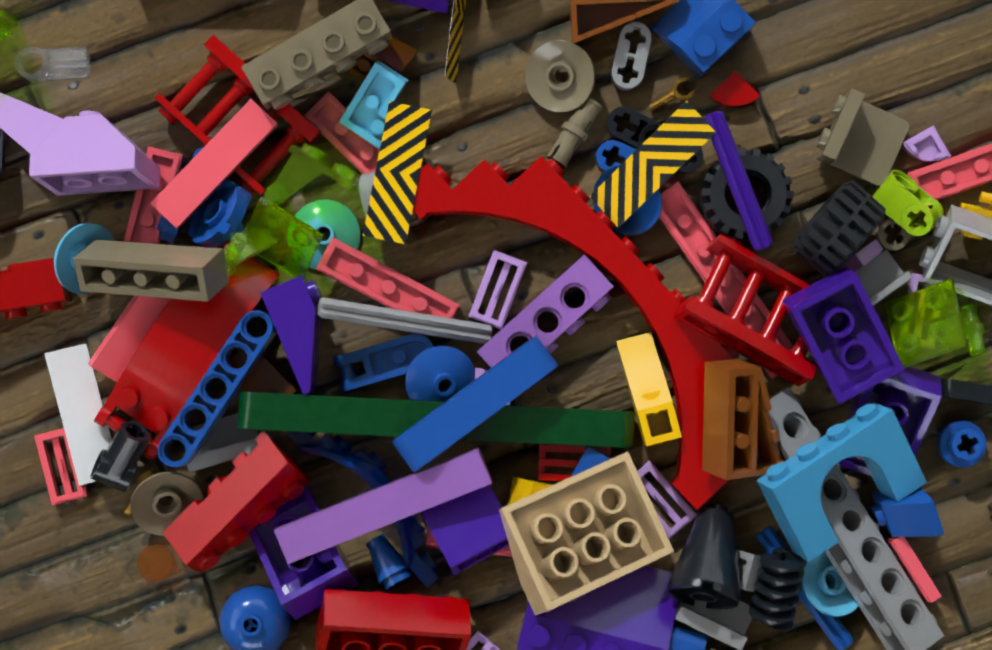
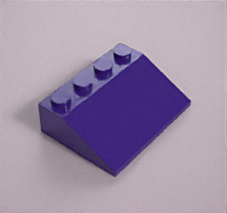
[517,565,678,650]

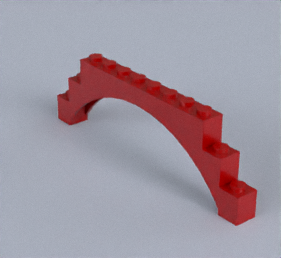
[412,156,739,510]

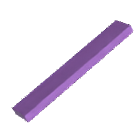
[274,447,493,564]

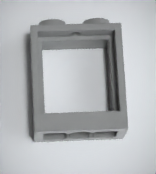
[919,205,992,305]

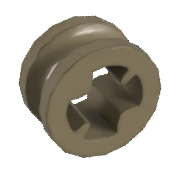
[875,219,910,251]

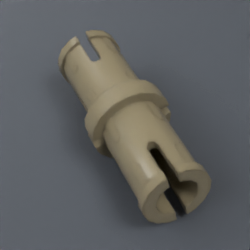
[546,97,603,169]

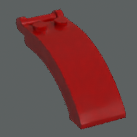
[94,240,280,462]

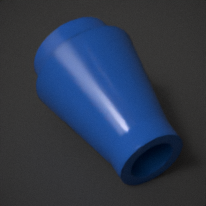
[365,534,412,591]

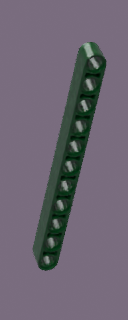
[237,392,635,448]

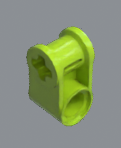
[872,169,944,236]

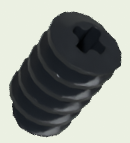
[749,547,807,630]

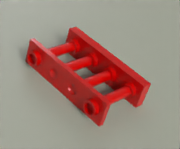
[155,34,322,199]
[674,234,818,387]

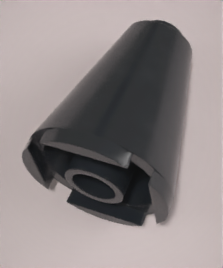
[668,504,741,610]

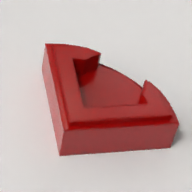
[709,71,760,107]

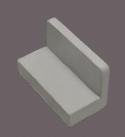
[855,249,913,305]
[187,414,258,472]
[675,600,753,650]

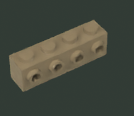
[241,0,392,110]
[73,240,229,301]

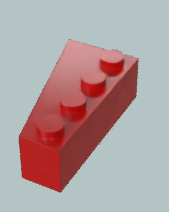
[163,430,311,573]

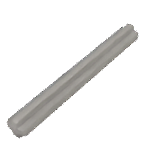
[317,297,492,344]

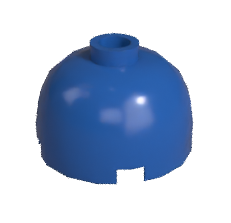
[219,584,293,650]

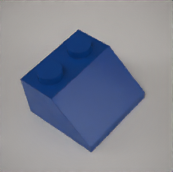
[651,0,756,79]

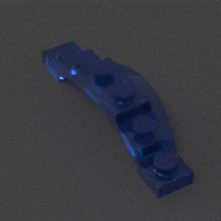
[285,431,440,588]

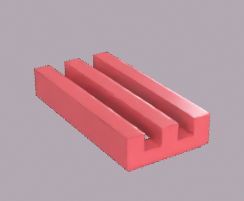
[34,428,89,505]
[885,535,942,603]

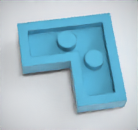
[339,60,409,149]

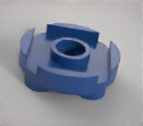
[187,179,251,248]

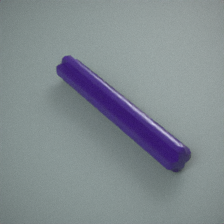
[704,111,773,251]

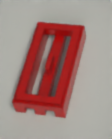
[538,444,611,481]

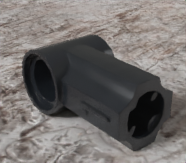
[90,420,151,492]

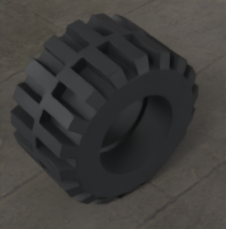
[698,148,793,242]
[792,180,886,277]

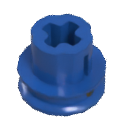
[937,421,987,468]

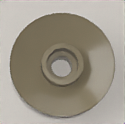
[525,40,595,112]
[130,472,203,536]

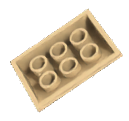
[499,451,674,616]

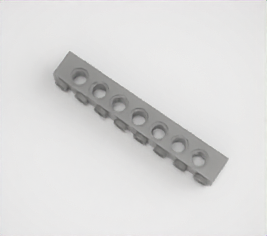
[769,387,944,650]

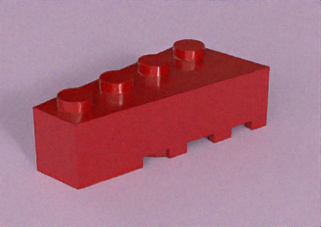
[0,258,72,319]
[315,589,471,650]

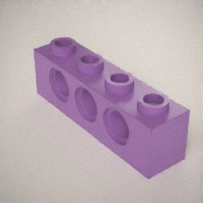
[477,254,614,367]

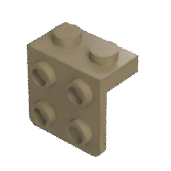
[816,88,909,186]

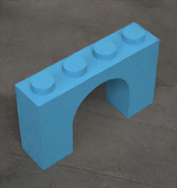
[756,402,927,562]

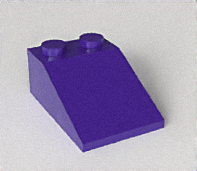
[782,266,905,404]
[260,275,323,395]
[838,364,942,476]
[249,485,359,620]

